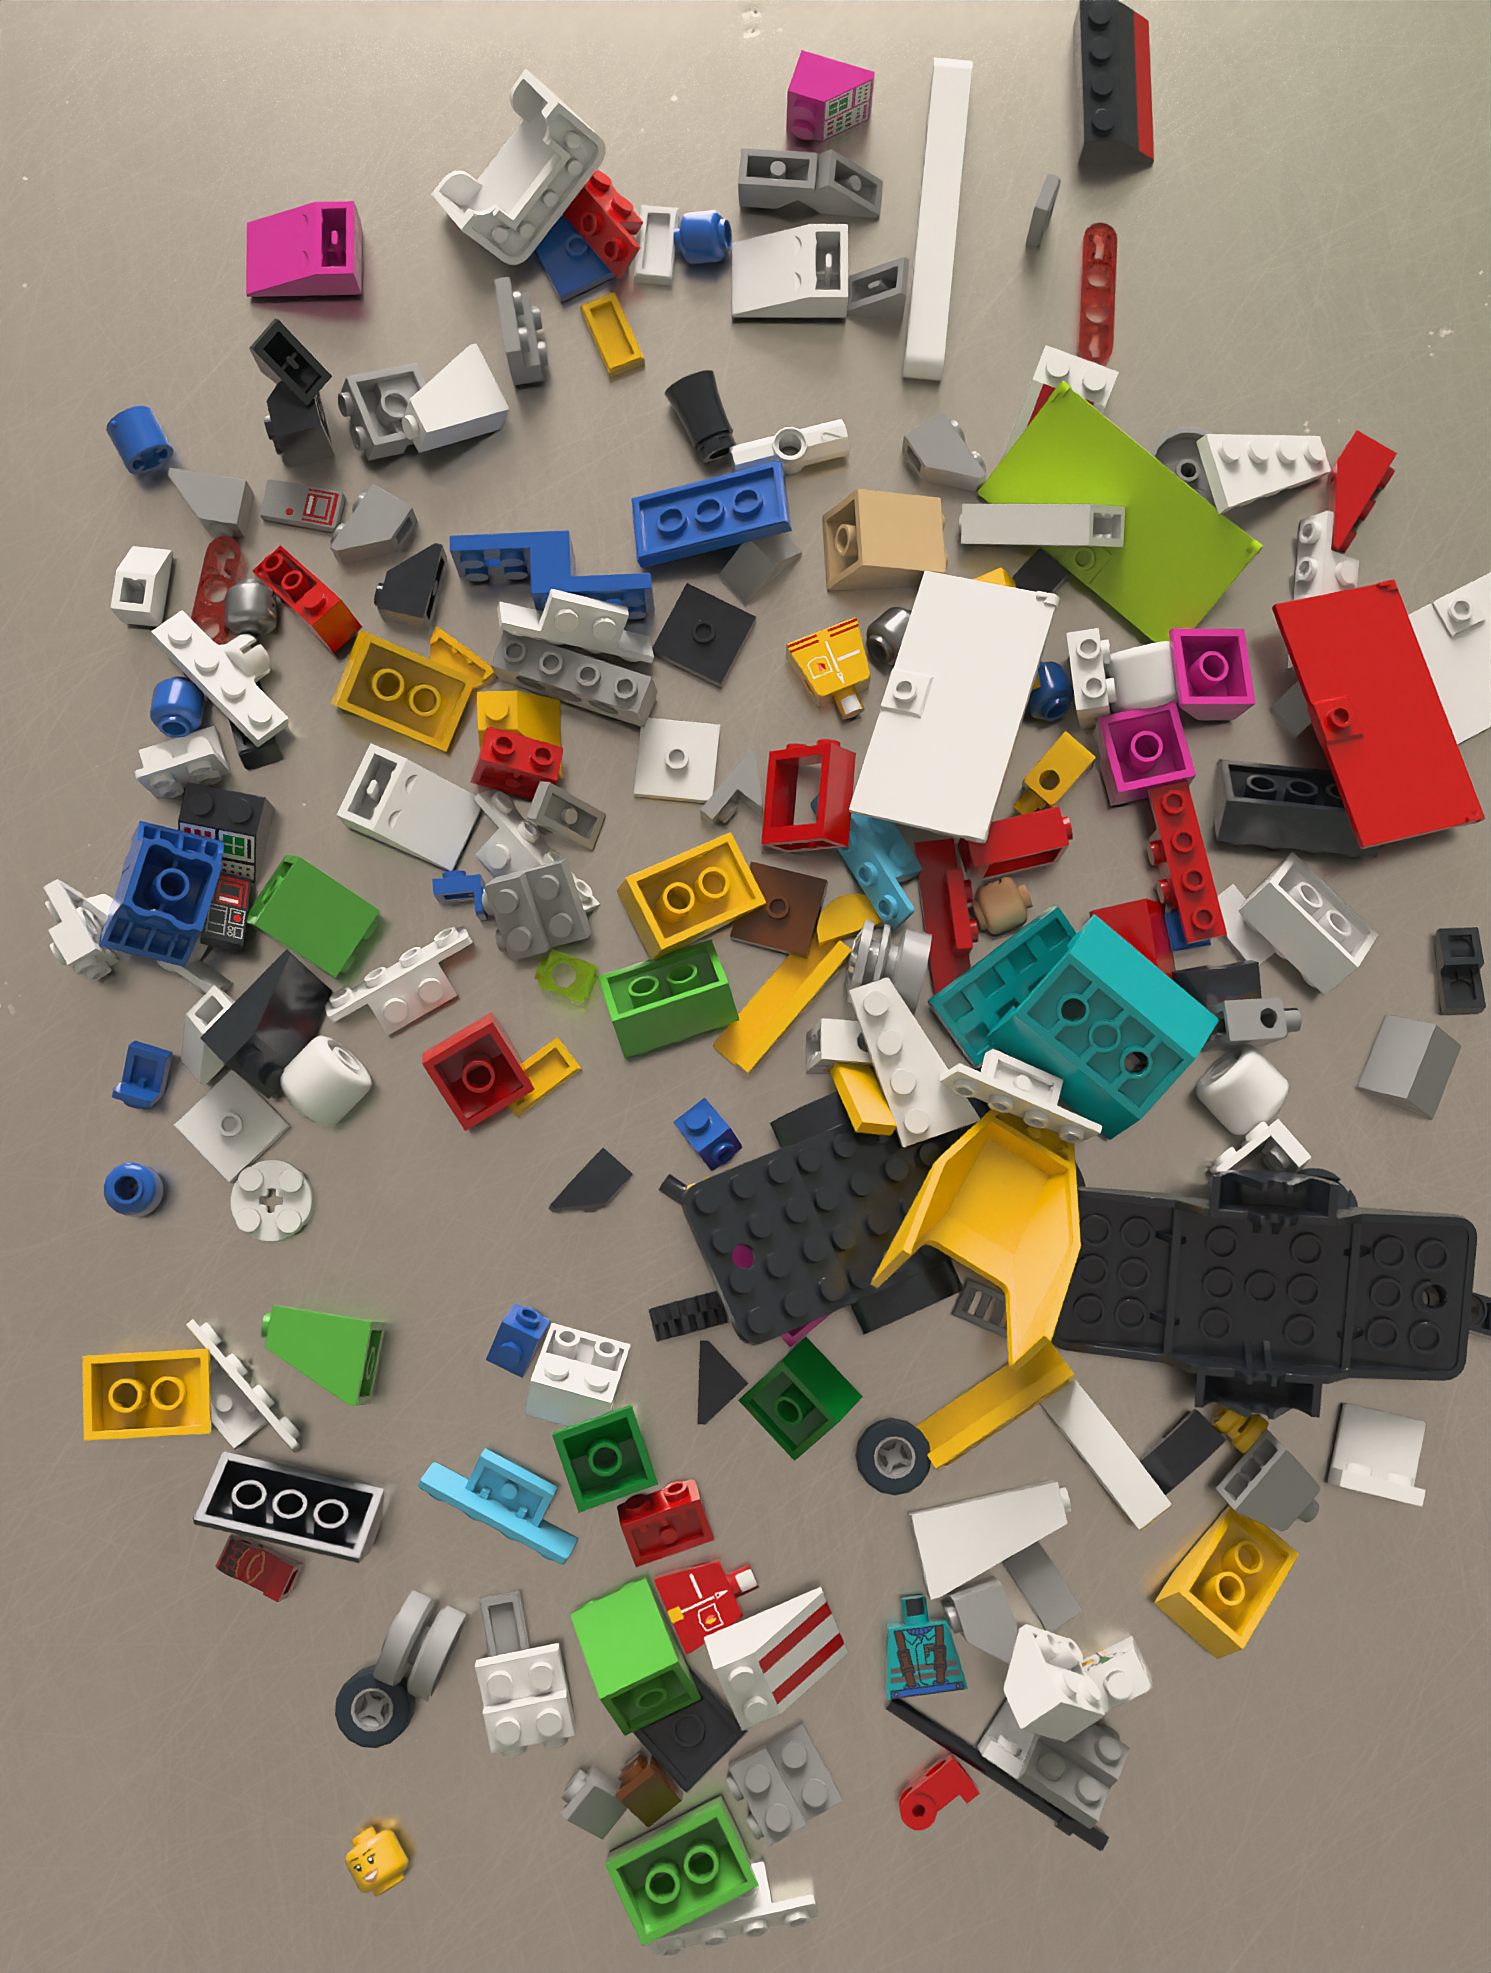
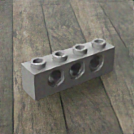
[490,630,658,727]

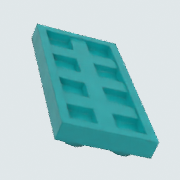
[927,905,1077,1067]

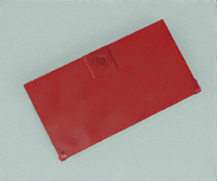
[1272,580,1486,850]

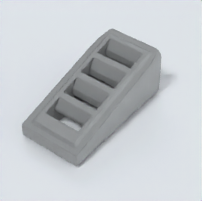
[952,1277,1007,1339]

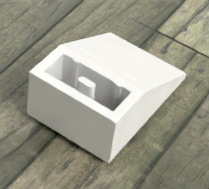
[732,224,848,318]
[337,743,482,871]

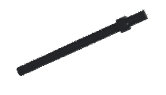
[885,1698,1109,1852]

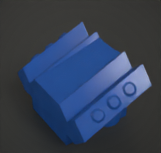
[99,821,224,967]

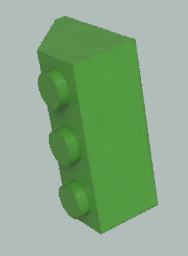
[598,939,740,1058]
[605,1796,759,1946]

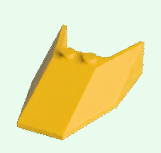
[871,1109,1081,1372]

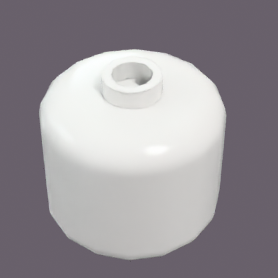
[1104,641,1179,714]
[280,1036,372,1126]
[1196,1045,1289,1135]

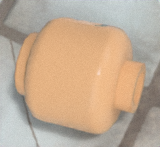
[971,877,1033,935]

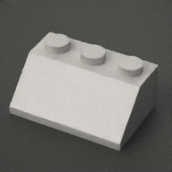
[1238,852,1378,996]

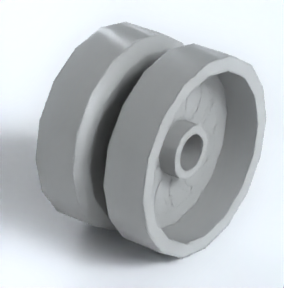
[1149,427,1216,507]
[373,1590,467,1702]

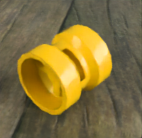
[1210,1406,1269,1453]

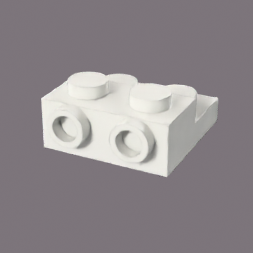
[1066,628,1117,730]
[43,879,120,981]
[475,1643,575,1757]

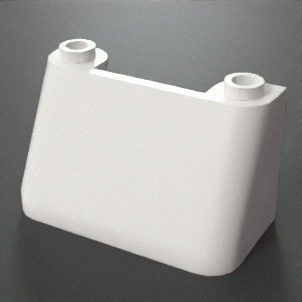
[432,69,606,265]

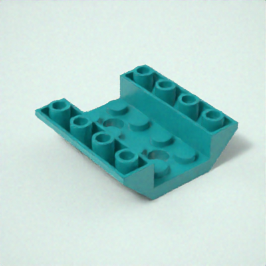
[987,914,1219,1140]

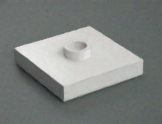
[634,718,720,803]
[174,1070,291,1183]

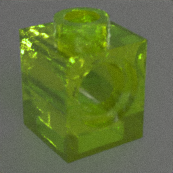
[535,949,600,1009]

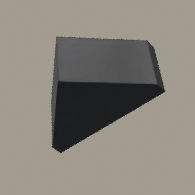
[249,318,332,406]
[697,1340,748,1425]

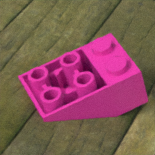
[246,201,362,297]

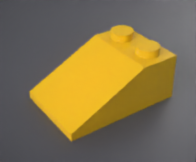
[330,631,476,752]
[617,832,766,961]
[83,1349,212,1441]
[1154,1505,1299,1659]

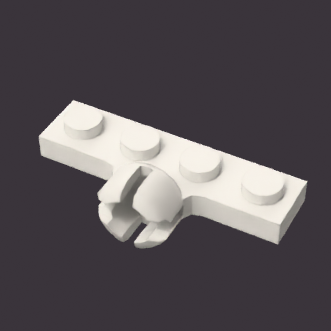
[151,611,289,747]

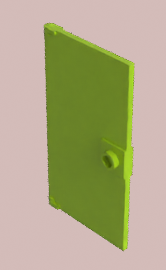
[977,381,1263,643]

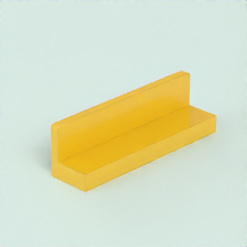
[713,927,852,1077]
[916,1341,1076,1471]

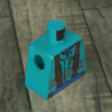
[884,1595,967,1700]

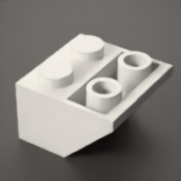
[524,1323,630,1426]
[1004,1624,1105,1742]

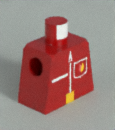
[654,1558,759,1655]

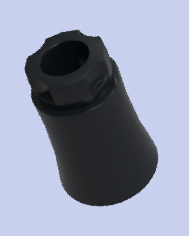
[664,370,736,463]

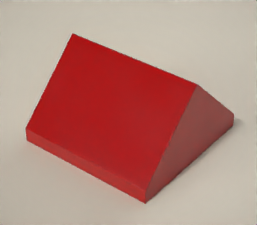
[1089,898,1176,980]

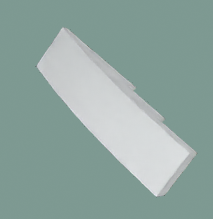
[1040,1380,1172,1532]

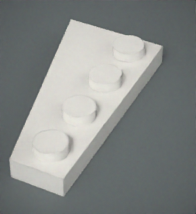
[1196,434,1331,514]
[848,977,980,1147]

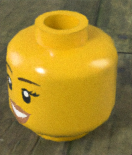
[345,1827,409,1897]

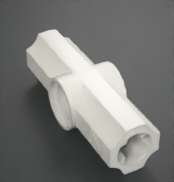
[729,419,850,475]

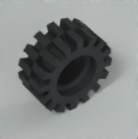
[648,1291,728,1342]

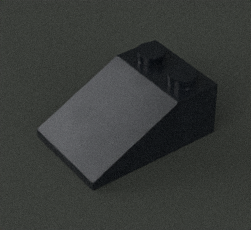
[200,949,332,1099]

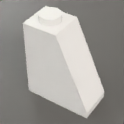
[402,343,510,453]

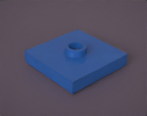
[534,215,629,302]

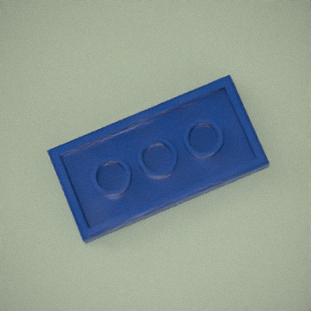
[631,461,792,568]

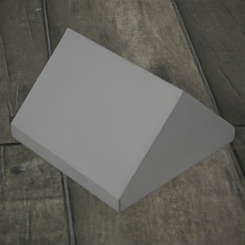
[1356,1014,1461,1120]

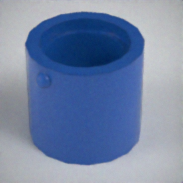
[106,406,173,474]

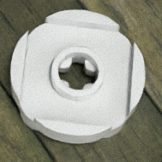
[230,1160,315,1242]

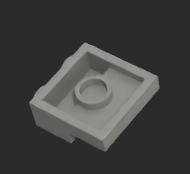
[494,277,549,385]
[338,363,426,461]
[482,859,593,961]
[726,1722,843,1847]
[1017,1724,1129,1829]

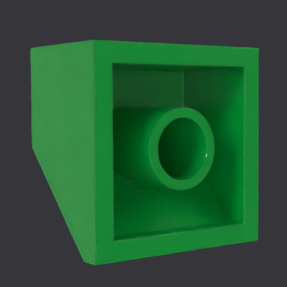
[738,1336,863,1461]
[552,1405,658,1513]

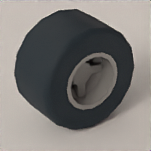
[855,1418,931,1495]
[335,1665,415,1748]

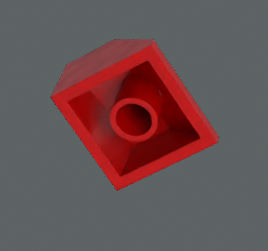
[422,1012,535,1131]

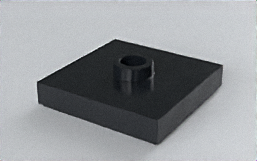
[652,583,756,688]
[632,1668,748,1793]

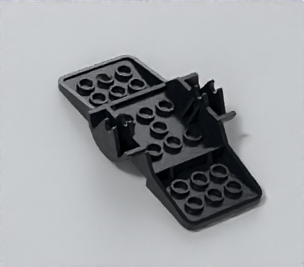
[681,1067,1086,1346]
[1051,1170,1477,1420]

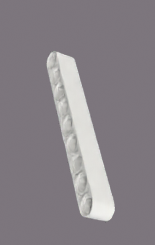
[903,58,972,381]

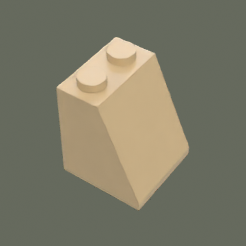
[822,489,948,591]

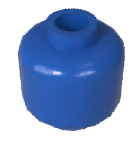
[673,210,732,264]
[1026,661,1074,721]
[150,676,205,738]
[104,1162,163,1217]

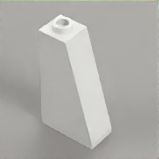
[958,504,1125,547]
[909,1480,1071,1600]

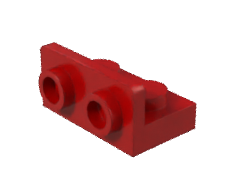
[470,727,563,800]
[617,1479,714,1567]

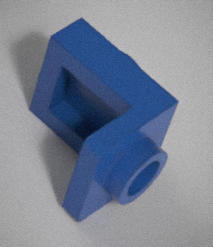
[432,870,488,921]
[112,1041,173,1109]
[673,1098,742,1171]
[486,1304,550,1378]

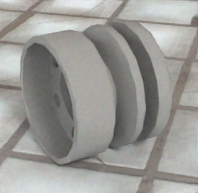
[845,920,932,1016]

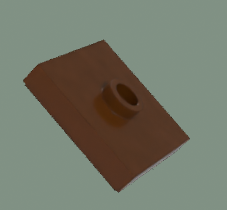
[730,861,828,958]

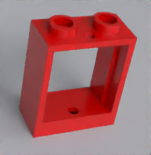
[761,739,856,853]
[957,806,1073,882]

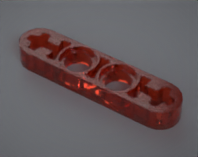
[1076,222,1118,367]
[182,537,245,684]

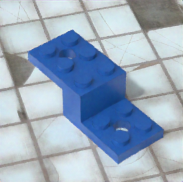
[449,530,655,619]

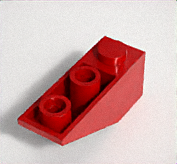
[1326,430,1397,553]
[252,545,362,653]

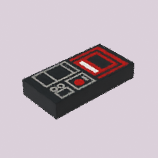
[200,872,252,953]

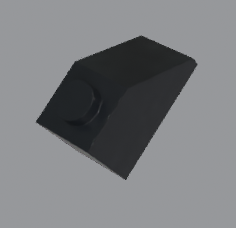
[374,543,447,630]

